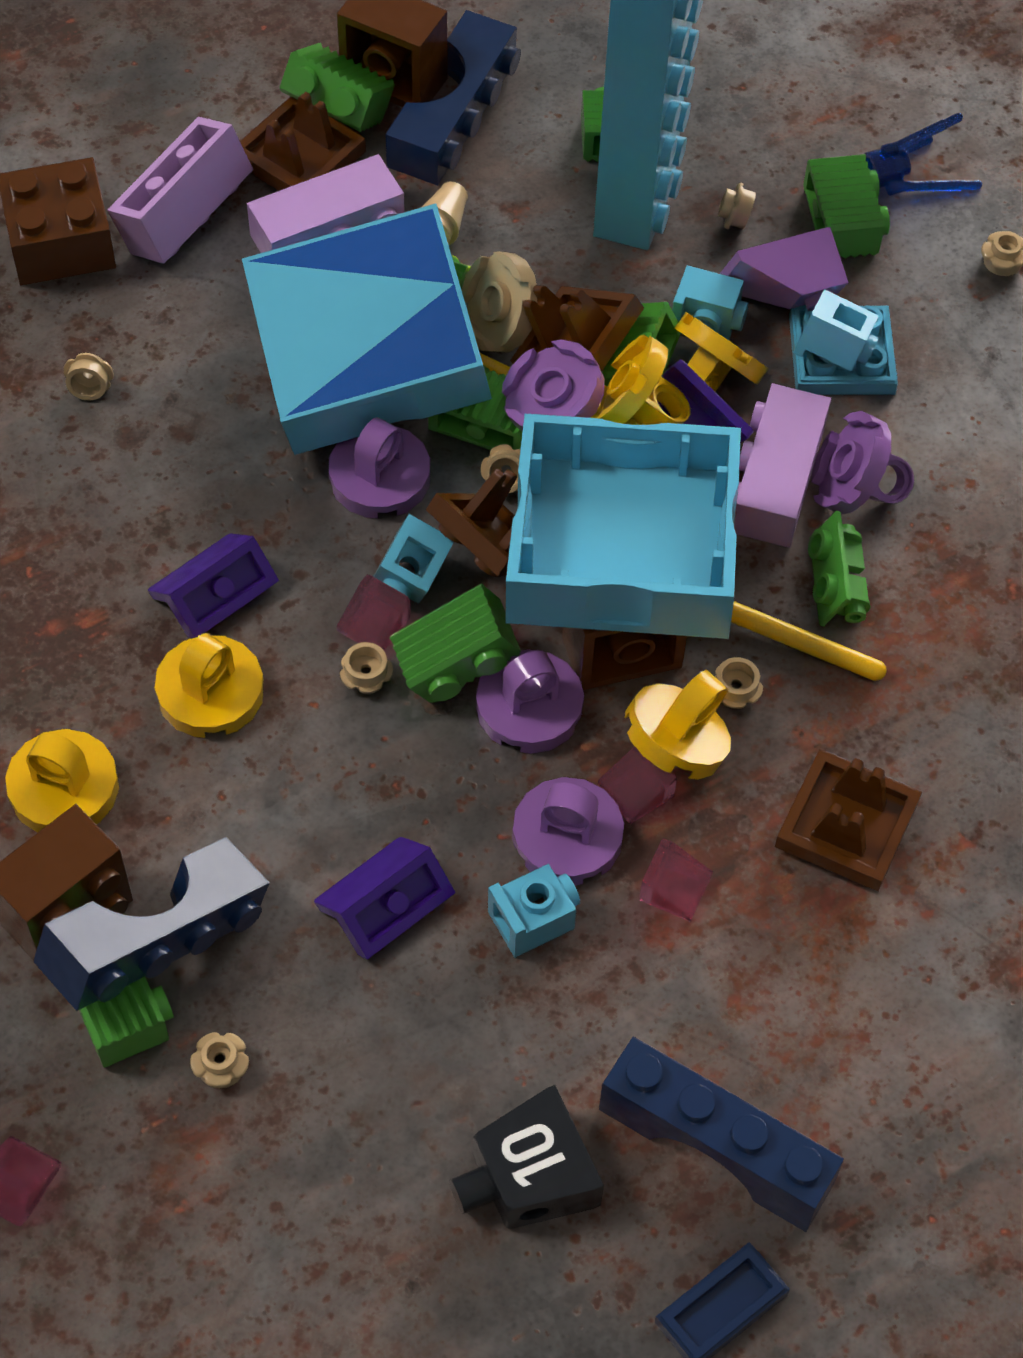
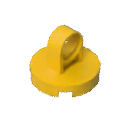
[674,312,769,392]
[591,335,690,425]
[154,633,264,738]
[625,670,731,780]
[5,729,119,833]

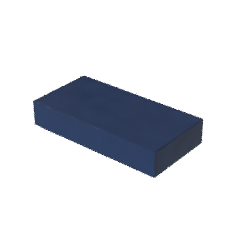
[654,1242,790,1358]

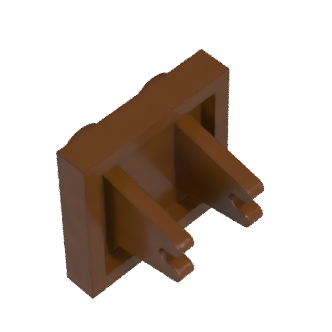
[240,92,366,191]
[510,285,644,372]
[426,468,517,578]
[775,749,922,892]

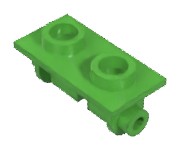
[808,511,870,626]

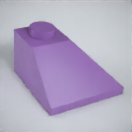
[720,227,849,311]

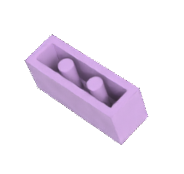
[107,117,254,264]
[247,154,405,253]
[734,383,831,548]

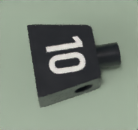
[449,1085,604,1229]

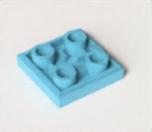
[789,305,898,395]

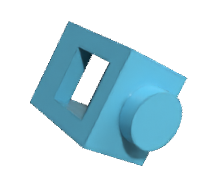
[672,265,749,340]
[793,289,879,371]
[373,514,454,604]
[488,864,580,958]

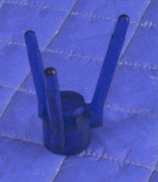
[864,113,982,196]

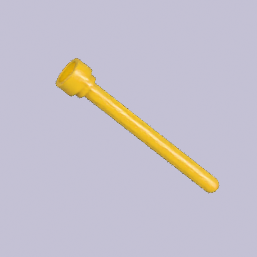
[731,601,887,681]

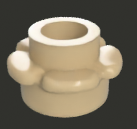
[717,183,756,229]
[981,231,1023,276]
[64,353,114,400]
[481,444,521,493]
[340,642,393,694]
[715,657,763,709]
[190,1032,249,1089]

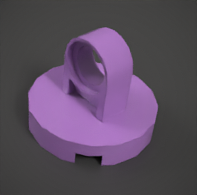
[502,340,605,432]
[811,411,914,514]
[329,417,430,518]
[476,649,584,754]
[512,777,624,886]

